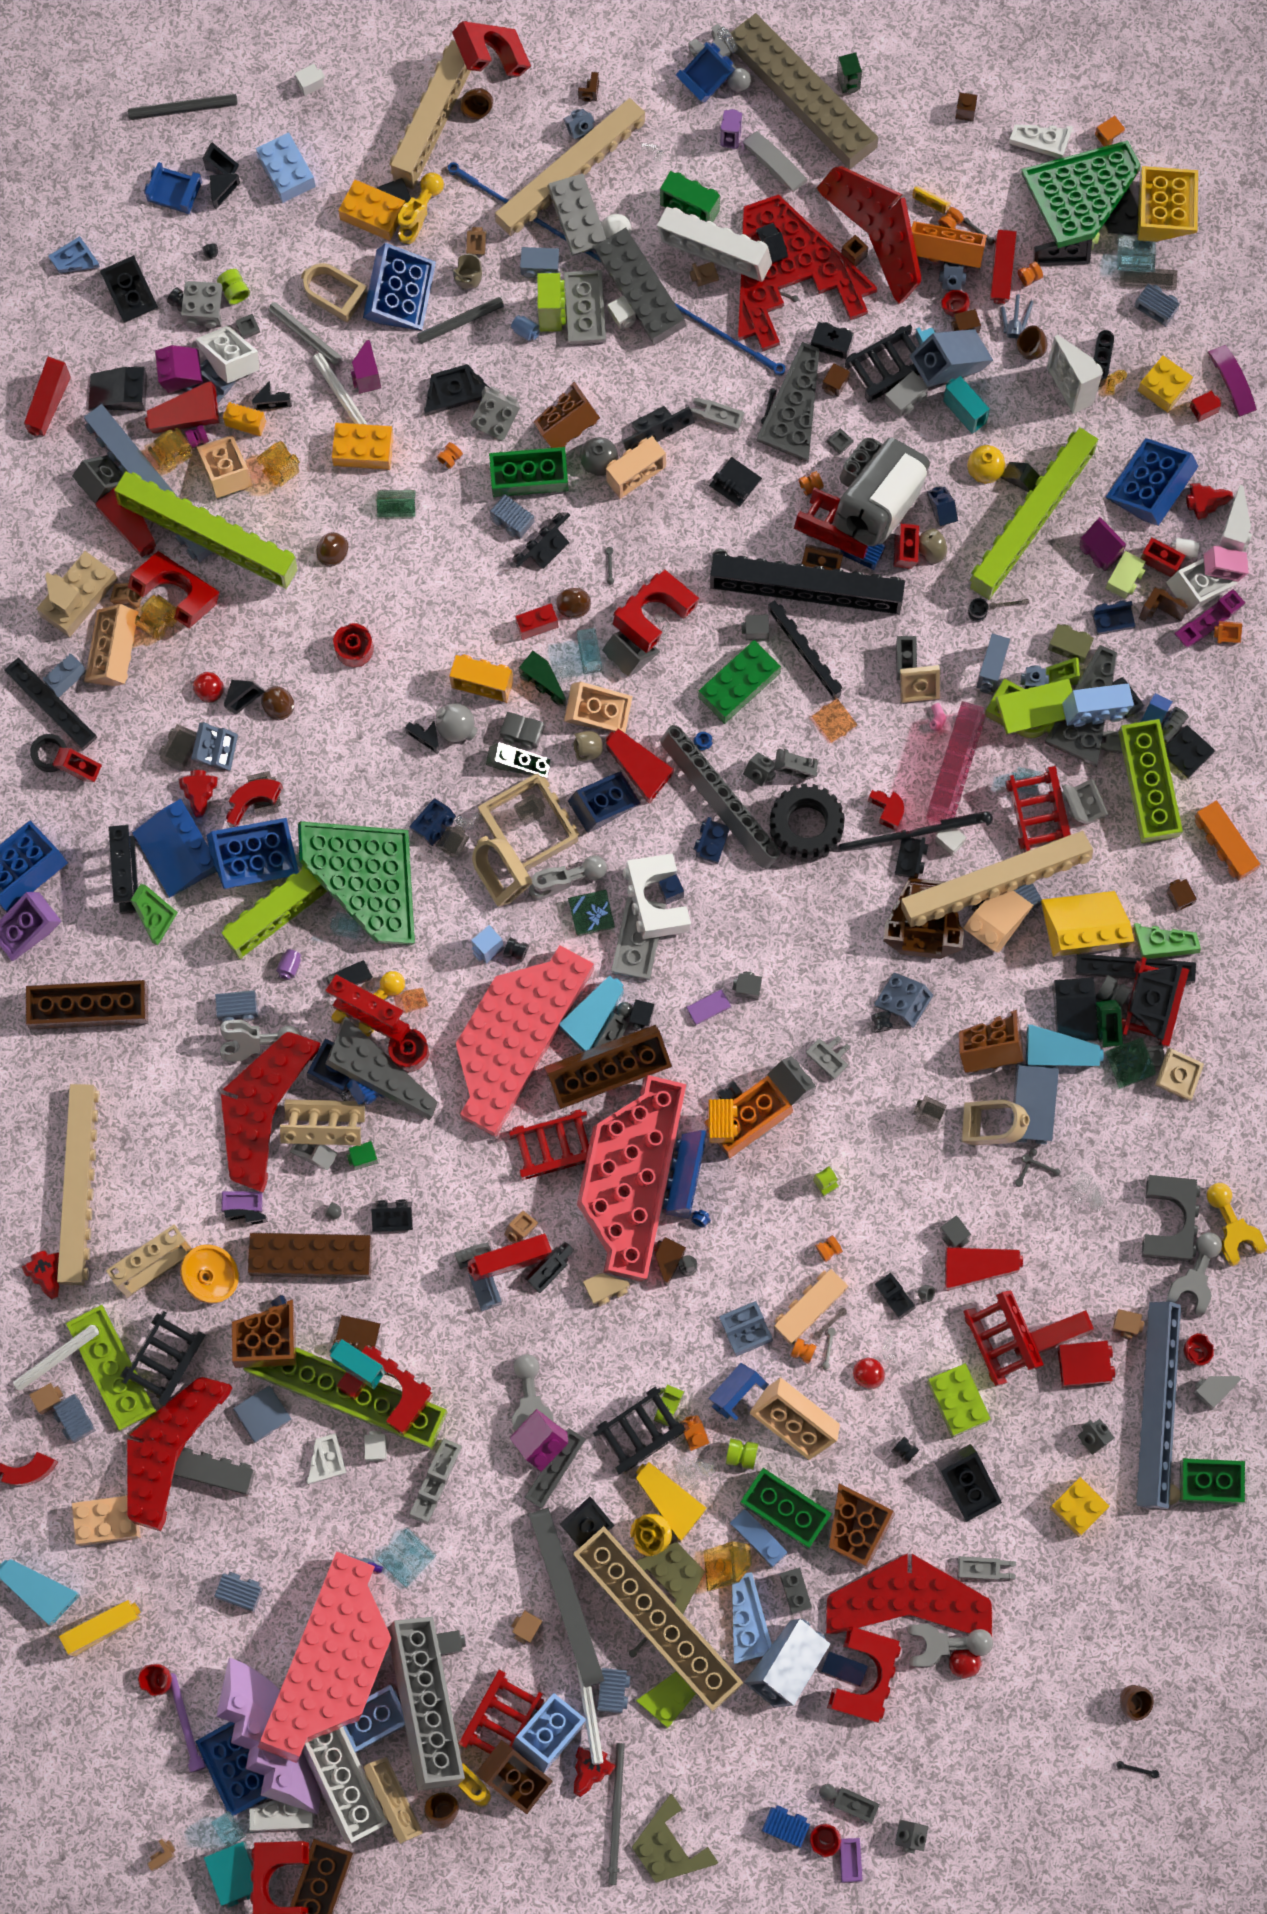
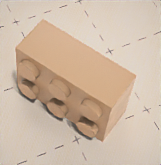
[606,436,666,499]
[72,1496,140,1546]

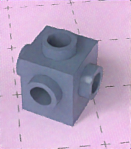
[563,109,595,139]
[939,261,966,292]
[1020,665,1049,689]

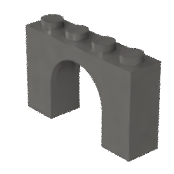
[1141,1175,1200,1262]

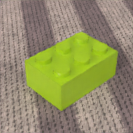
[537,273,566,332]
[927,1363,991,1438]

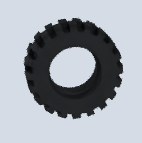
[769,783,845,862]

